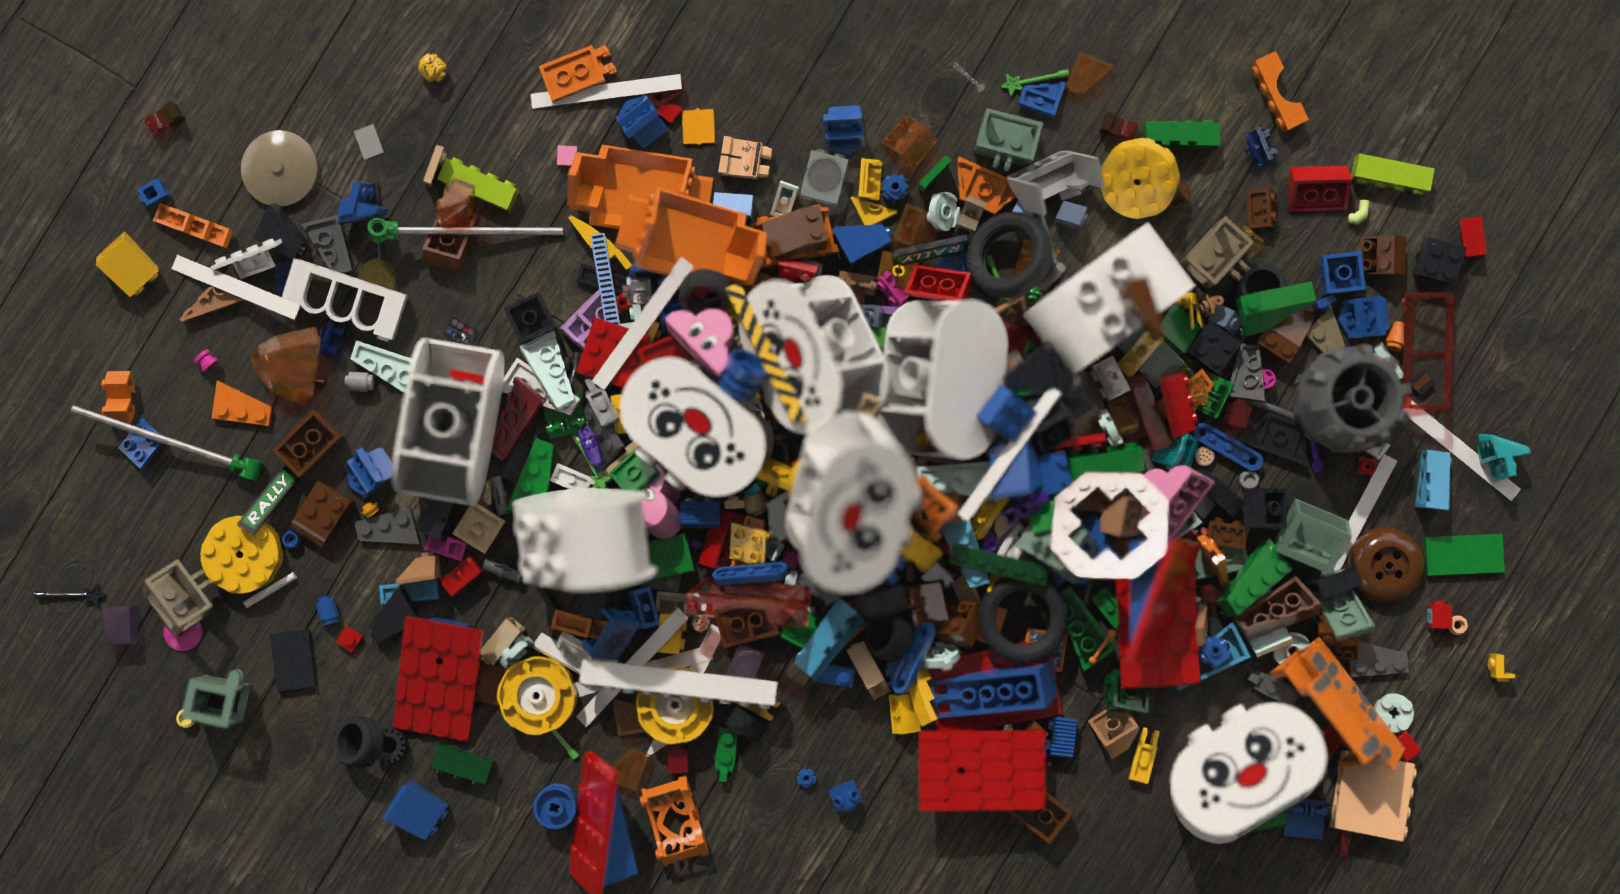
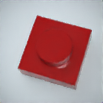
[336,626,364,653]

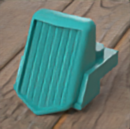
[1152,432,1200,470]
[1477,434,1531,482]

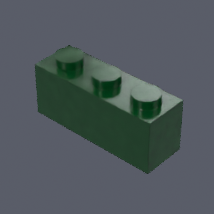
[430,743,495,786]

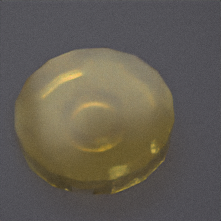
[358,259,398,297]

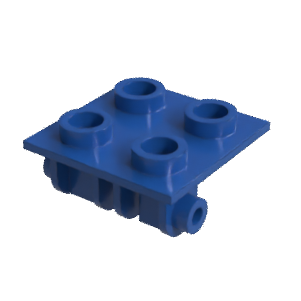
[118,418,165,469]
[1284,799,1328,840]

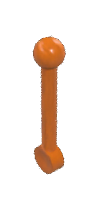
[1089,629,1116,664]

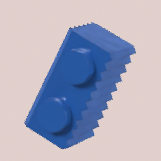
[680,498,720,528]
[627,587,660,629]
[814,664,855,688]
[1046,716,1077,758]

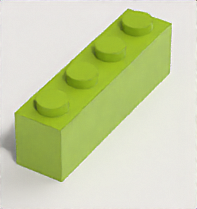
[1351,153,1435,196]
[437,157,519,212]

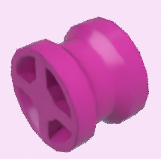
[193,349,219,373]
[1263,369,1276,389]

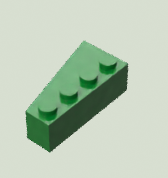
[1140,120,1221,150]
[506,438,556,512]
[1066,443,1145,483]
[1217,538,1293,617]
[1059,583,1115,671]

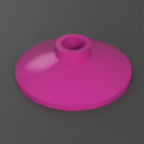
[164,622,203,651]

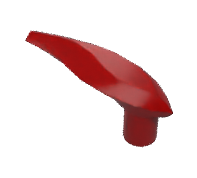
[1185,527,1208,539]

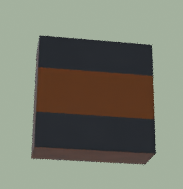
[1406,369,1435,396]

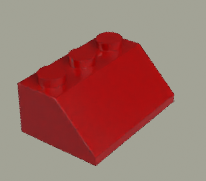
[1288,166,1352,212]
[904,265,972,301]
[1159,370,1198,438]
[699,509,745,569]

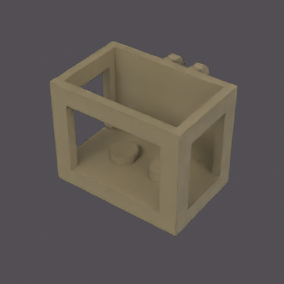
[1179,216,1254,290]
[141,559,212,638]

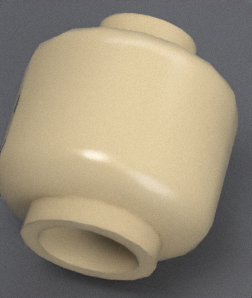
[741,489,769,517]

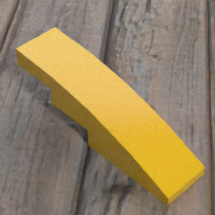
[568,215,632,272]
[909,663,937,726]

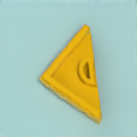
[850,197,898,225]

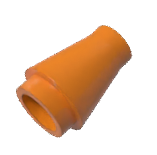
[1385,321,1405,351]

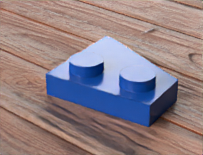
[1018,82,1066,118]

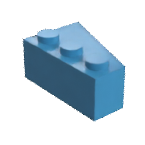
[1415,450,1452,510]

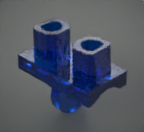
[1245,127,1278,166]
[313,320,347,357]

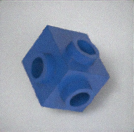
[881,173,909,203]
[1199,637,1231,668]
[828,780,862,813]

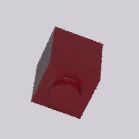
[668,744,689,774]

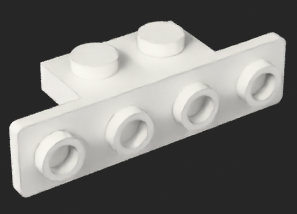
[210,238,282,279]
[533,632,593,675]

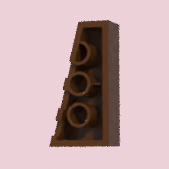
[1234,576,1321,641]

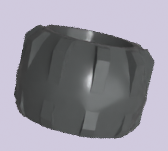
[1292,344,1412,453]

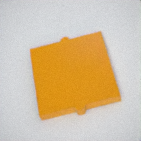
[682,108,715,146]

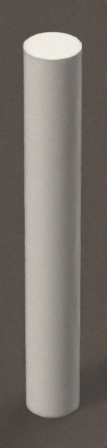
[243,572,297,608]

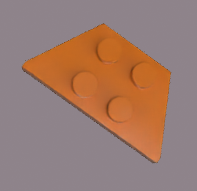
[957,157,1016,215]
[1197,534,1229,588]

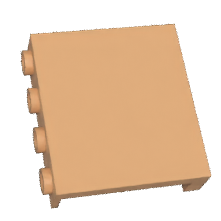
[1329,751,1416,841]

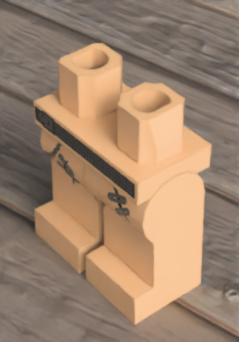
[718,136,772,180]

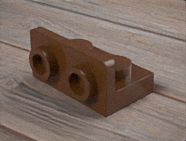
[1246,188,1278,229]
[1206,517,1248,549]

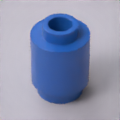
[315,595,339,625]

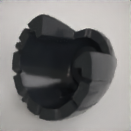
[771,420,809,463]

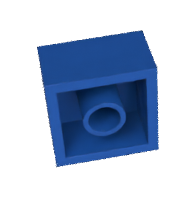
[1317,251,1366,296]
[977,384,1037,443]

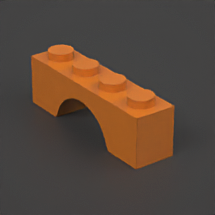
[1251,51,1309,133]

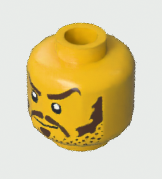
[418,53,447,82]

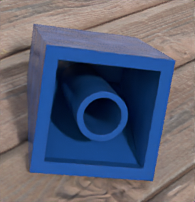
[832,224,893,267]
[990,438,1043,499]
[1013,451,1072,503]
[1080,511,1130,562]
[382,780,449,840]

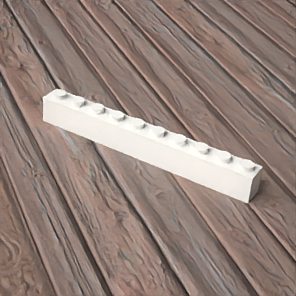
[580,659,777,709]

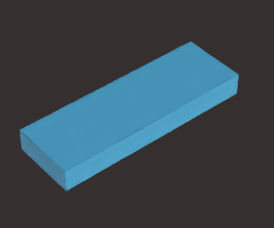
[379,580,439,605]

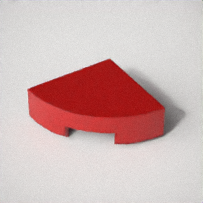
[657,104,683,124]

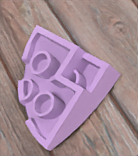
[559,290,620,350]

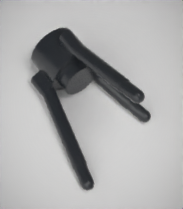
[565,352,589,400]

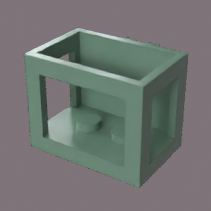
[974,108,1043,171]
[1275,498,1352,574]
[1016,522,1099,584]
[181,669,251,728]

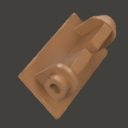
[839,271,876,296]
[1198,295,1224,317]

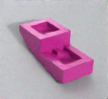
[424,536,467,561]

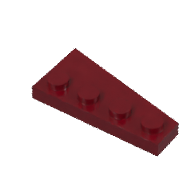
[491,377,546,461]

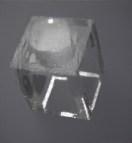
[623,277,651,305]

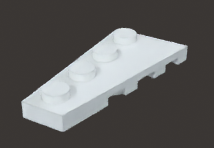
[502,358,581,415]

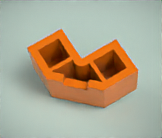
[102,371,135,426]

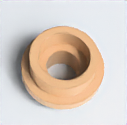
[1448,616,1468,635]

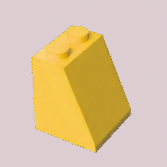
[95,231,159,297]

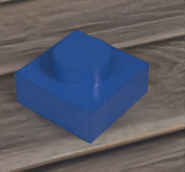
[1312,294,1337,312]

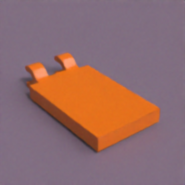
[539,45,617,103]

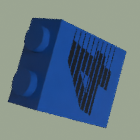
[581,608,641,660]

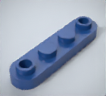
[1192,423,1263,471]
[712,562,789,585]
[892,622,936,694]

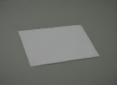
[354,124,384,160]

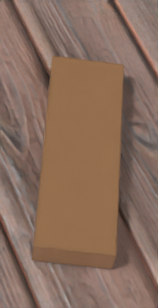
[1196,602,1209,646]

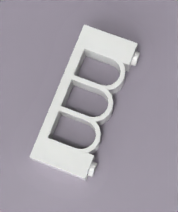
[282,259,408,342]

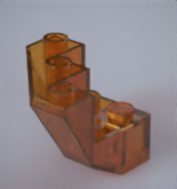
[250,327,320,407]

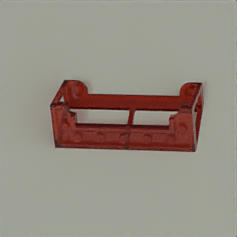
[1401,292,1455,411]
[684,576,810,626]

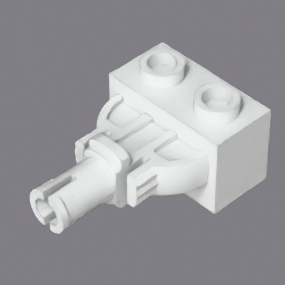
[1089,356,1131,401]

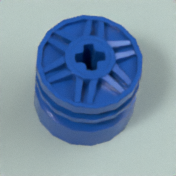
[718,350,768,402]

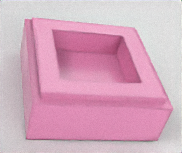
[557,146,578,166]

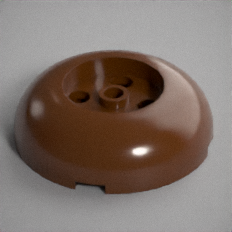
[1346,527,1424,603]

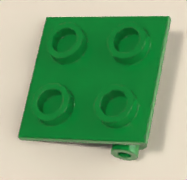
[1196,368,1234,418]
[543,393,586,439]
[780,604,824,649]

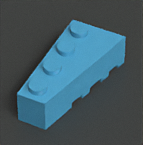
[794,598,865,681]
[1175,622,1250,691]

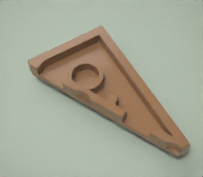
[180,265,246,322]

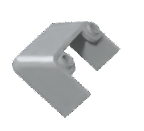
[1007,151,1104,215]

